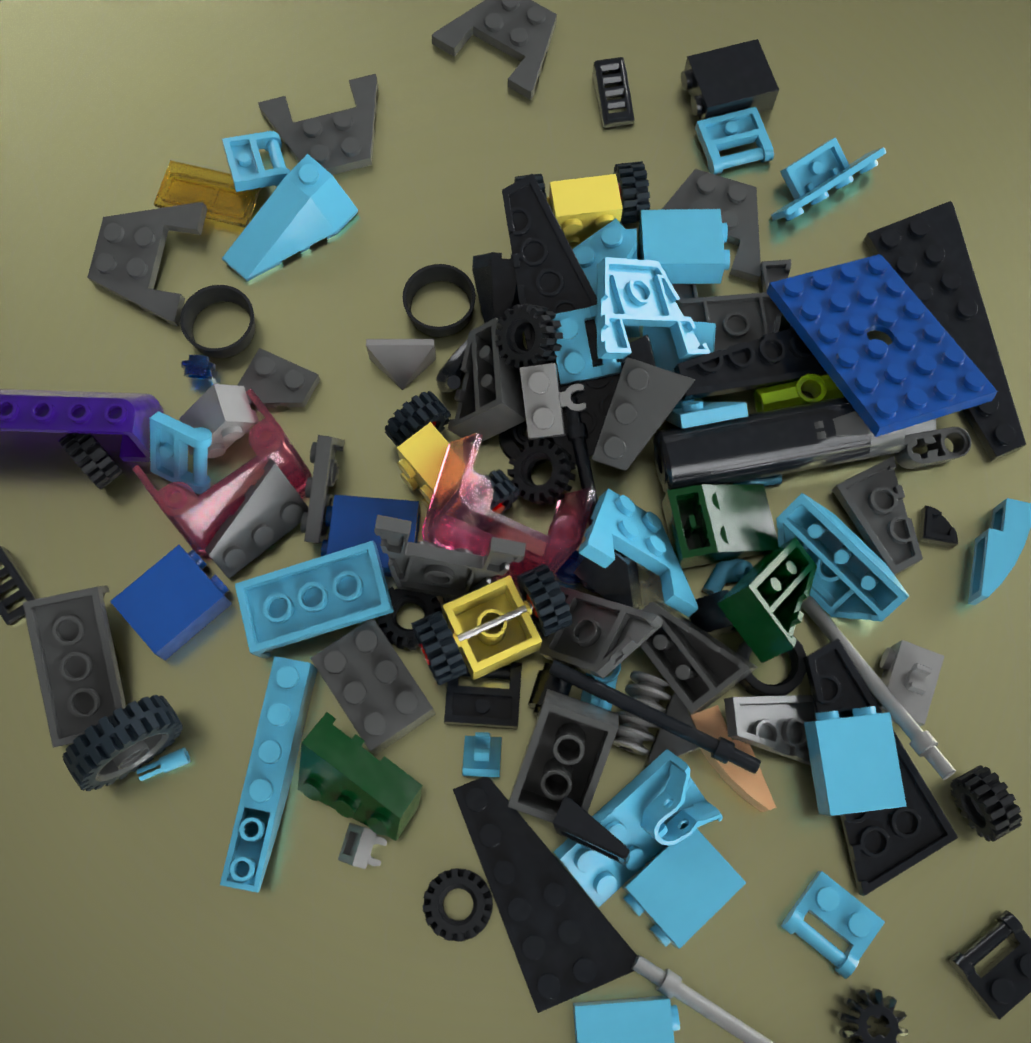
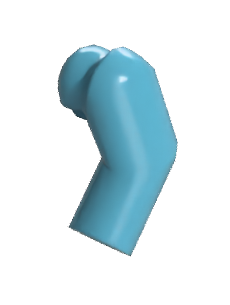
[702,559,753,595]

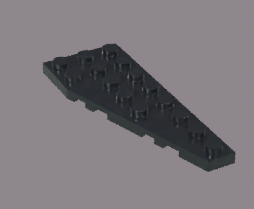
[502,173,628,464]

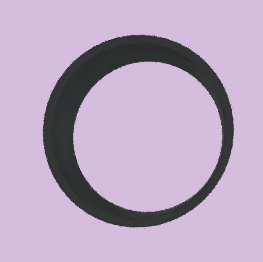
[403,264,476,337]
[180,285,255,358]

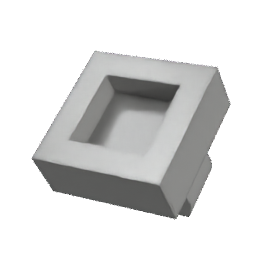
[338,823,387,869]

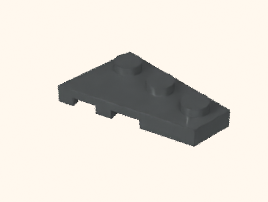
[301,435,345,543]
[832,456,923,575]
[204,458,309,578]
[724,695,816,766]

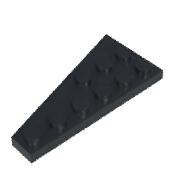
[803,639,958,896]
[453,777,637,1013]

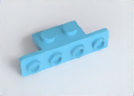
[771,137,887,221]

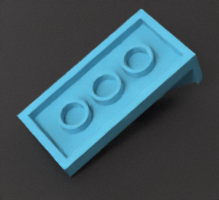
[235,540,394,658]
[554,749,723,908]

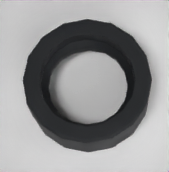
[737,635,807,696]

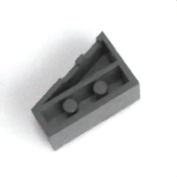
[592,357,695,471]
[640,602,758,714]

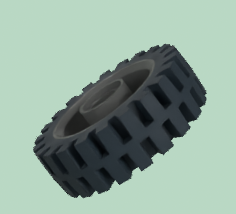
[62,695,183,791]

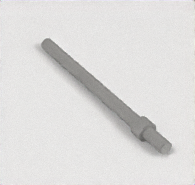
[802,597,956,780]
[631,955,774,1043]

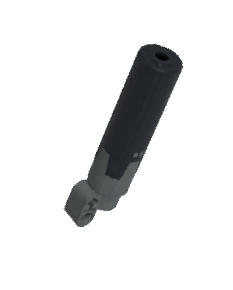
[653,396,971,493]

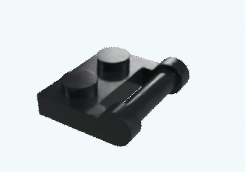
[444,662,522,729]
[949,910,1031,1020]

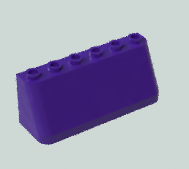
[0,389,164,462]

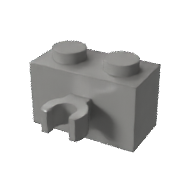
[520,363,586,440]
[179,384,259,458]
[871,640,944,726]

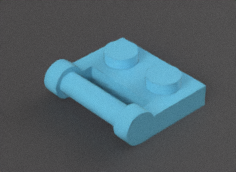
[695,107,774,175]
[222,131,290,192]
[553,305,622,385]
[150,411,212,494]
[781,871,885,979]

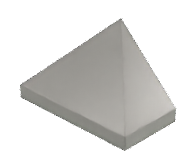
[366,339,436,390]

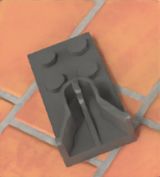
[22,585,126,748]

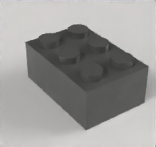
[310,618,436,756]
[508,689,619,823]

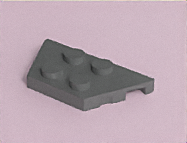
[539,586,664,679]

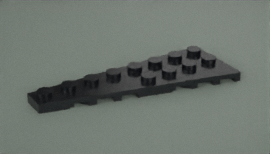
[864,201,1026,461]

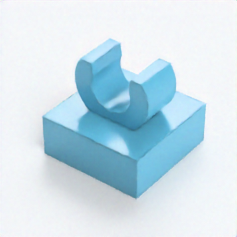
[462,732,502,777]

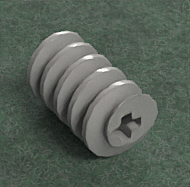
[613,671,672,756]

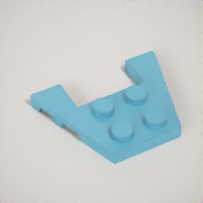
[597,257,710,360]
[579,488,698,617]

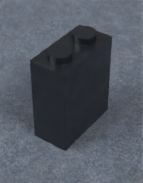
[681,39,779,120]

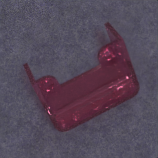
[132,388,313,559]
[422,433,596,586]

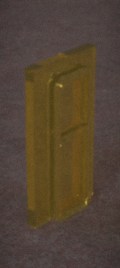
[154,160,261,228]

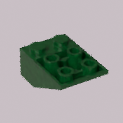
[662,484,778,568]

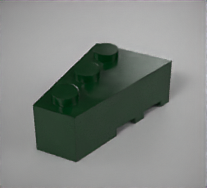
[717,537,817,663]
[298,712,423,841]

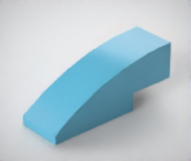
[968,498,1031,605]

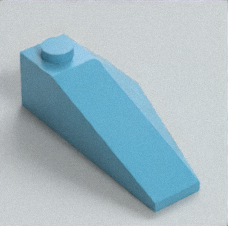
[222,154,358,281]

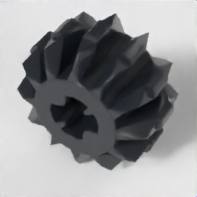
[837,988,909,1043]

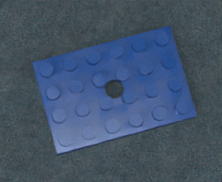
[766,254,998,437]

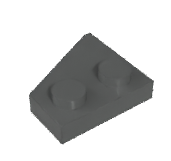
[238,348,320,408]

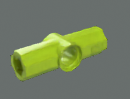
[754,374,844,412]

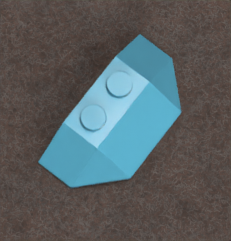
[776,493,909,622]

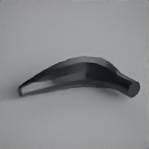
[436,339,468,393]

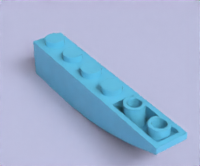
[220,656,318,893]

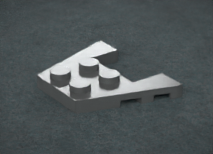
[432,0,557,100]
[258,74,378,175]
[638,169,761,283]
[87,202,208,326]
[672,259,792,352]
[374,515,526,599]

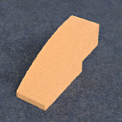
[690,705,777,812]

